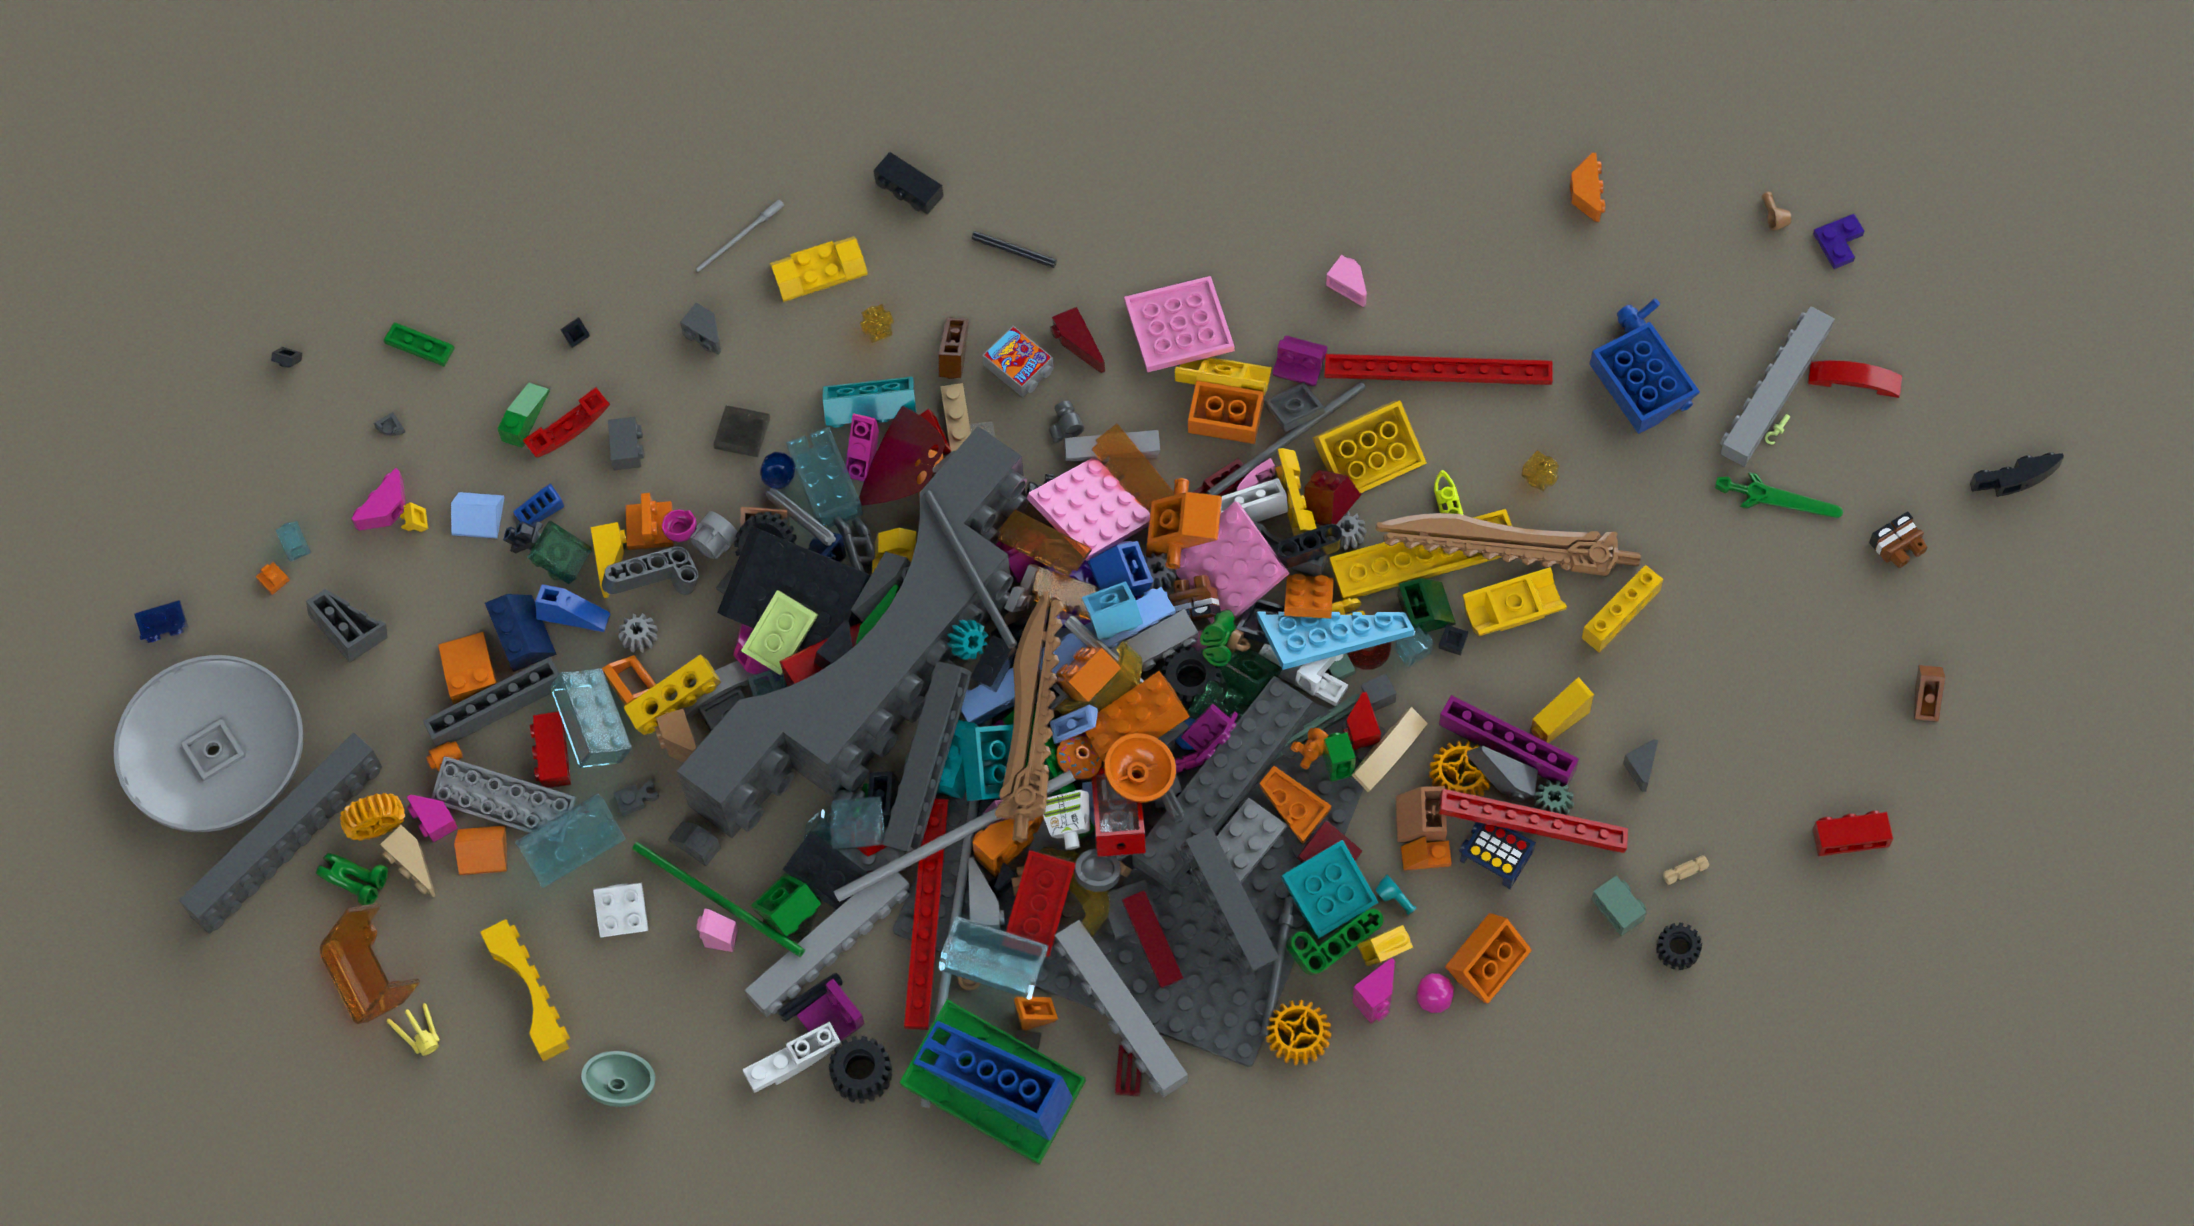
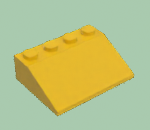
[1312,400,1427,493]

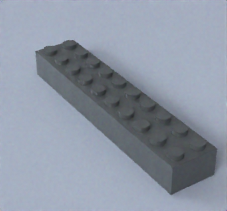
[1132,676,1313,891]
[179,732,383,934]

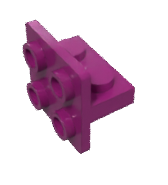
[1273,336,1328,386]
[1181,704,1238,763]

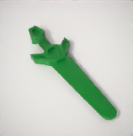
[1715,472,1843,518]

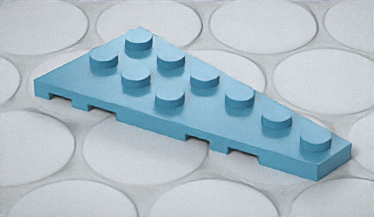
[1257,612,1414,670]

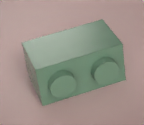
[1591,875,1647,936]

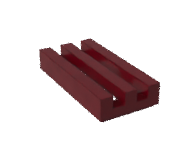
[1115,1045,1142,1097]

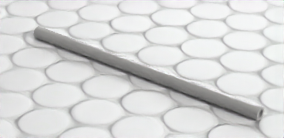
[834,770,1076,902]

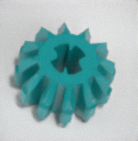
[947,619,988,660]

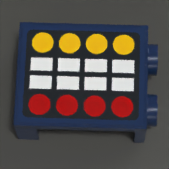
[1459,822,1536,889]

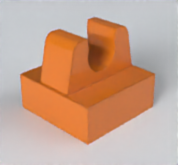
[256,562,290,595]

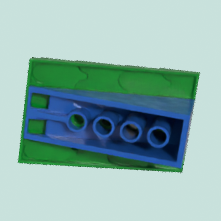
[899,999,1086,1165]

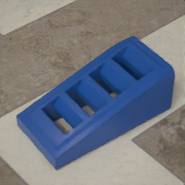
[513,484,564,525]

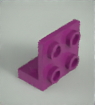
[797,979,865,1042]

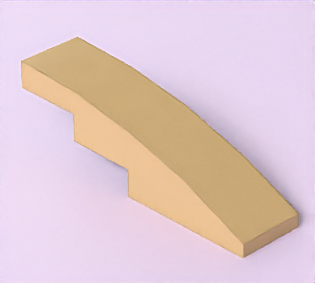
[1352,707,1428,792]

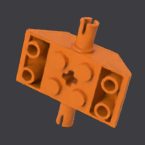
[1146,478,1222,569]

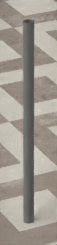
[923,491,1017,648]

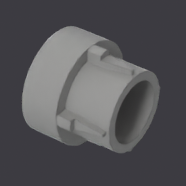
[690,511,738,559]

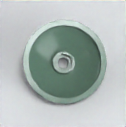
[581,1051,655,1107]

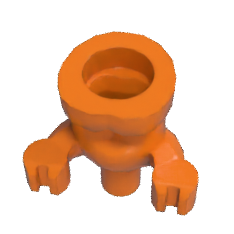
[1290,728,1329,769]

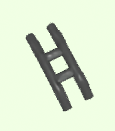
[833,516,875,575]

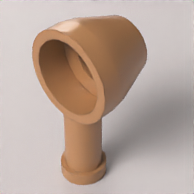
[1761,192,1791,230]

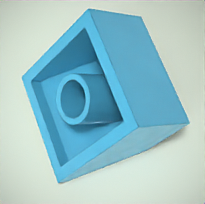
[1082,581,1143,640]

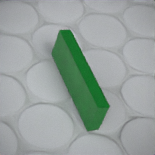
[384,322,455,367]

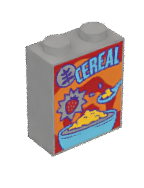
[982,325,1054,397]

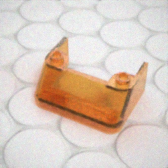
[320,903,420,1024]

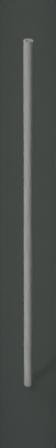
[920,718,993,1108]

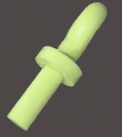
[1765,414,1790,445]

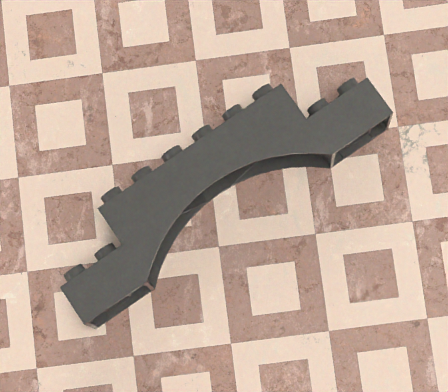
[677,426,1029,838]

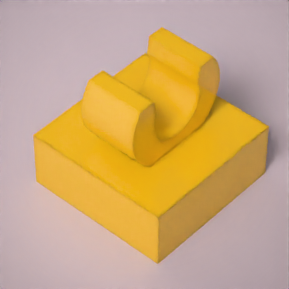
[400,502,428,532]

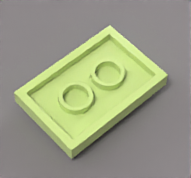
[741,590,818,675]

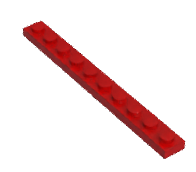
[1325,354,1553,385]
[904,799,949,1030]

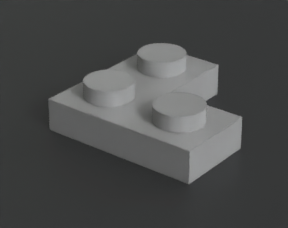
[1005,564,1043,612]

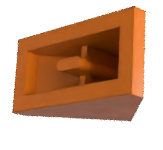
[1014,997,1058,1032]

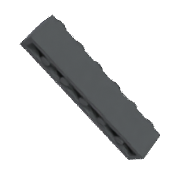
[423,657,565,747]

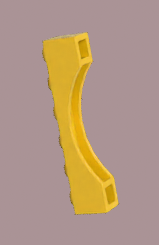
[480,919,570,1061]

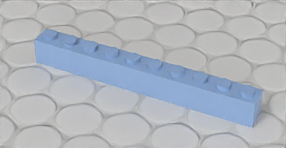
[960,587,1176,725]

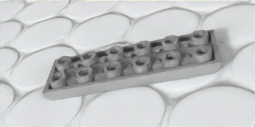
[431,756,577,843]

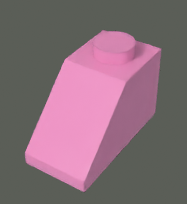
[1326,255,1367,307]

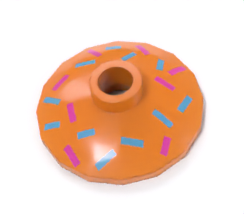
[1056,735,1102,780]

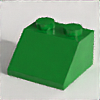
[750,873,821,937]

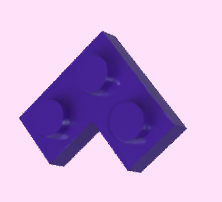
[1813,214,1865,269]

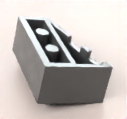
[306,589,388,663]

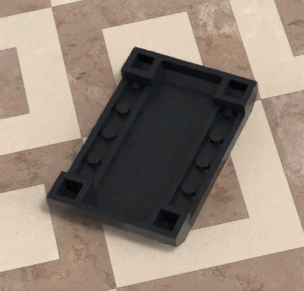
[717,526,871,649]

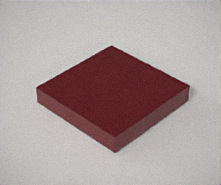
[1297,820,1362,863]

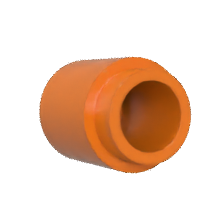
[426,741,463,772]

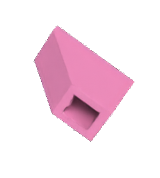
[697,909,738,952]

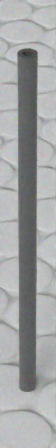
[1206,381,1366,495]

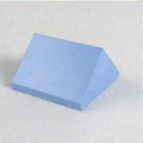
[451,492,505,539]

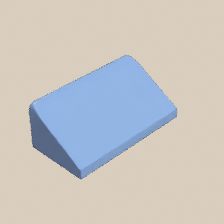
[1050,705,1098,744]

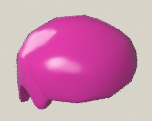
[662,509,697,542]
[1416,974,1454,1013]

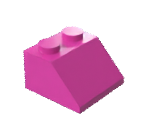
[1352,958,1395,1024]

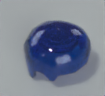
[760,452,795,489]

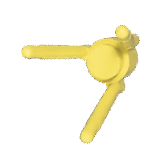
[387,1003,440,1056]

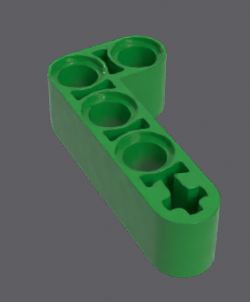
[1286,909,1384,975]

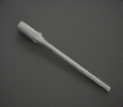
[696,199,784,272]

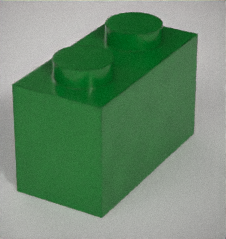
[1323,732,1356,782]

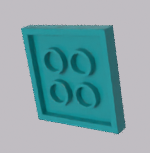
[1280,840,1379,939]

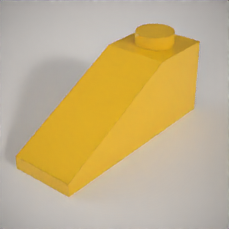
[591,522,627,598]

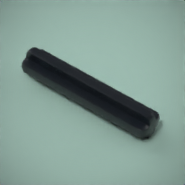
[778,973,843,1022]

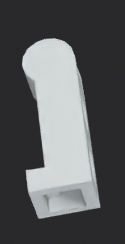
[1294,654,1344,696]

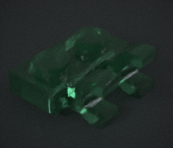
[1188,680,1243,722]

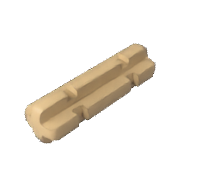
[1663,855,1709,885]

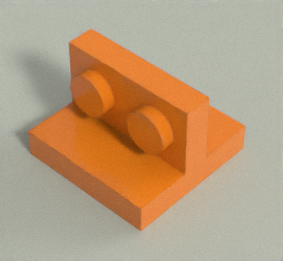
[626,493,674,550]

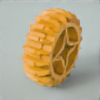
[1429,740,1491,797]
[339,793,405,841]
[1266,999,1332,1066]

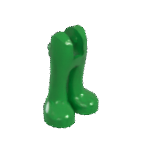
[1200,610,1237,666]
[316,853,388,907]

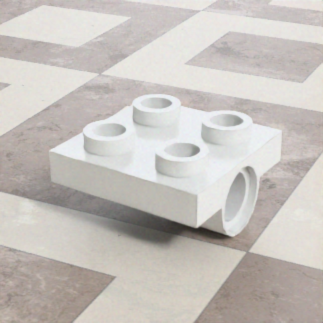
[593,882,649,937]

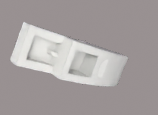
[742,1022,841,1093]

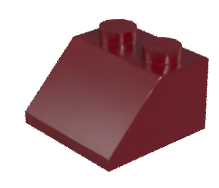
[1304,470,1361,526]

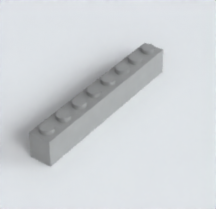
[1720,306,1835,467]
[1035,609,1199,726]
[745,872,910,1018]
[1054,920,1188,1098]

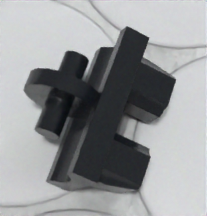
[503,521,545,553]

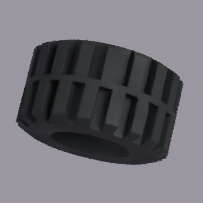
[734,511,797,556]
[1162,647,1221,712]
[829,1036,892,1103]

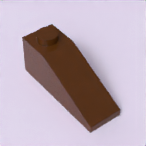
[939,317,969,379]

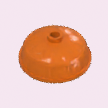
[1104,733,1176,802]

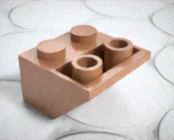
[1396,786,1447,842]

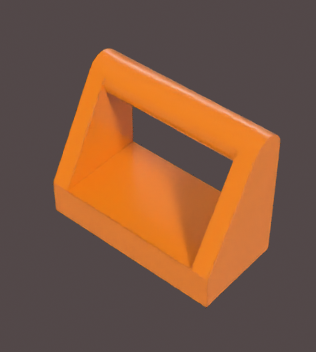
[602,655,656,706]

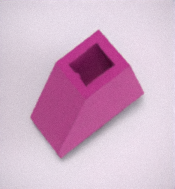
[407,795,458,843]

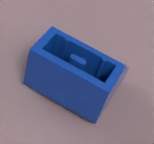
[1088,541,1154,597]

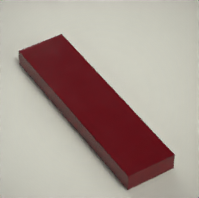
[1122,890,1183,989]

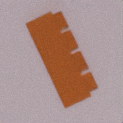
[1091,423,1174,510]
[998,509,1092,576]
[1032,567,1099,619]

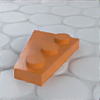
[1259,766,1331,844]

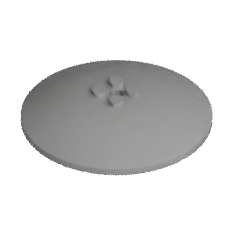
[114,655,304,832]

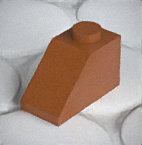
[1914,665,1945,721]

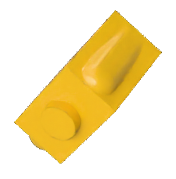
[1357,925,1413,967]

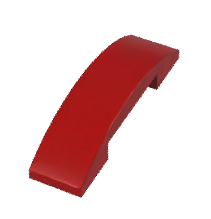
[1808,360,1902,398]
[523,387,610,458]

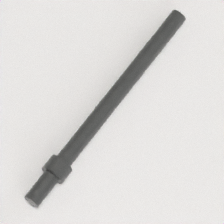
[1260,897,1294,1037]

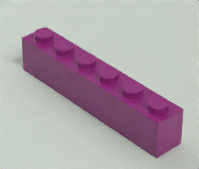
[1439,695,1579,787]

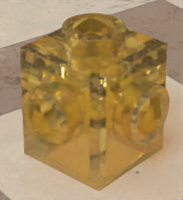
[860,304,894,343]
[1521,450,1559,492]

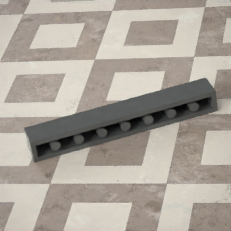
[883,661,972,853]

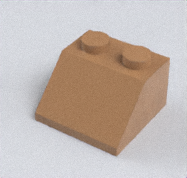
[654,709,696,762]

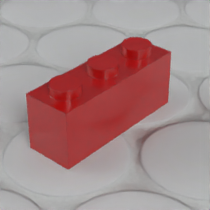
[530,711,571,788]
[1813,811,1893,856]

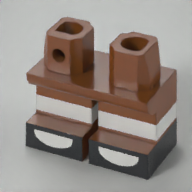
[1869,511,1928,568]
[1169,575,1221,622]

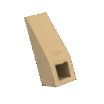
[380,825,436,898]

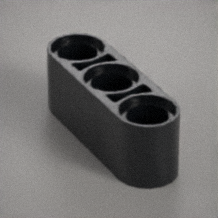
[1277,524,1342,568]

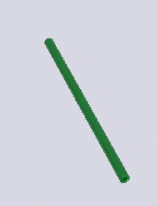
[632,842,805,957]

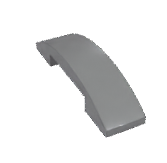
[671,661,763,719]

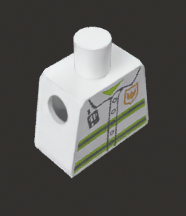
[1043,790,1090,850]

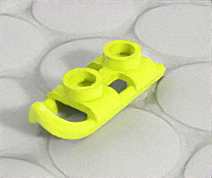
[1434,470,1464,515]

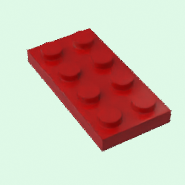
[1003,850,1076,957]

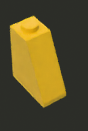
[1531,677,1594,743]

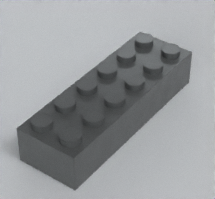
[1179,827,1279,976]

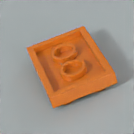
[1284,574,1333,619]

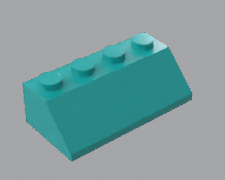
[823,377,917,428]

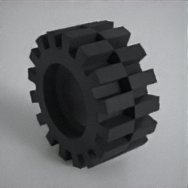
[1656,922,1702,970]

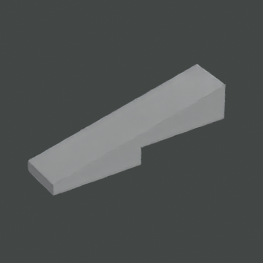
[1064,430,1160,462]

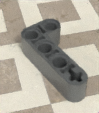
[601,546,699,595]

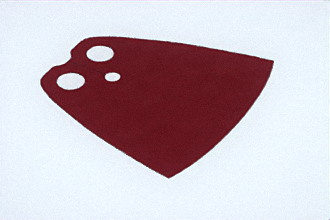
[857,406,945,506]

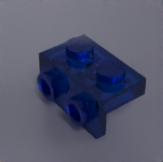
[134,600,189,643]

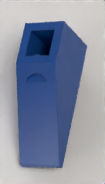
[535,584,610,632]

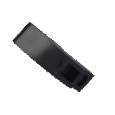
[1970,452,2064,497]

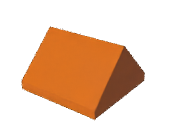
[454,825,507,875]

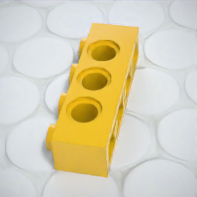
[1582,565,1663,653]
[623,654,722,735]

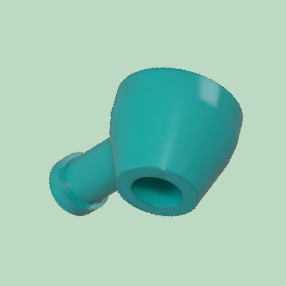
[1375,875,1417,916]

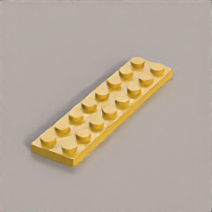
[1329,509,1512,600]

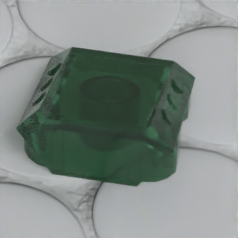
[527,520,592,584]

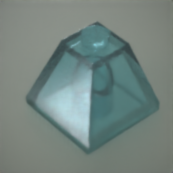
[830,796,884,849]

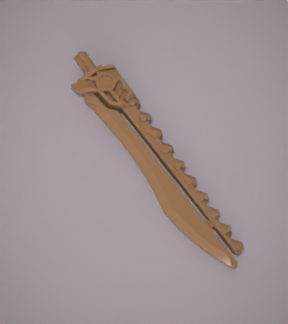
[1376,513,1641,576]
[995,591,1064,842]

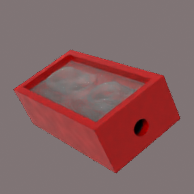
[1091,768,1146,857]

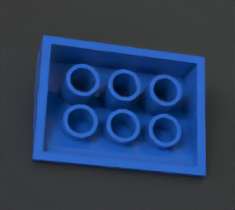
[1589,322,1700,434]

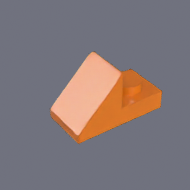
[1401,837,1452,871]

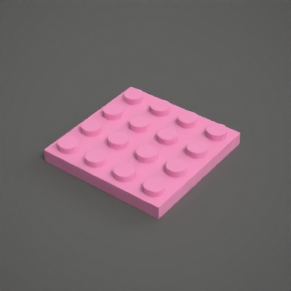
[1124,276,1235,373]
[1027,458,1150,561]
[1175,501,1290,624]

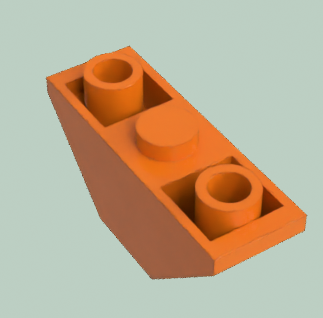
[1570,153,1605,222]

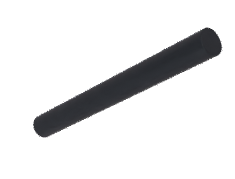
[972,231,1057,268]

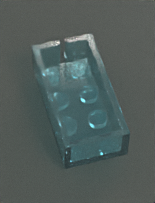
[786,427,863,528]
[550,668,632,768]
[515,794,626,888]
[938,916,1049,1000]

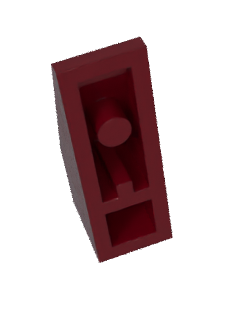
[1050,307,1105,373]

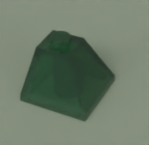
[1219,648,1282,707]

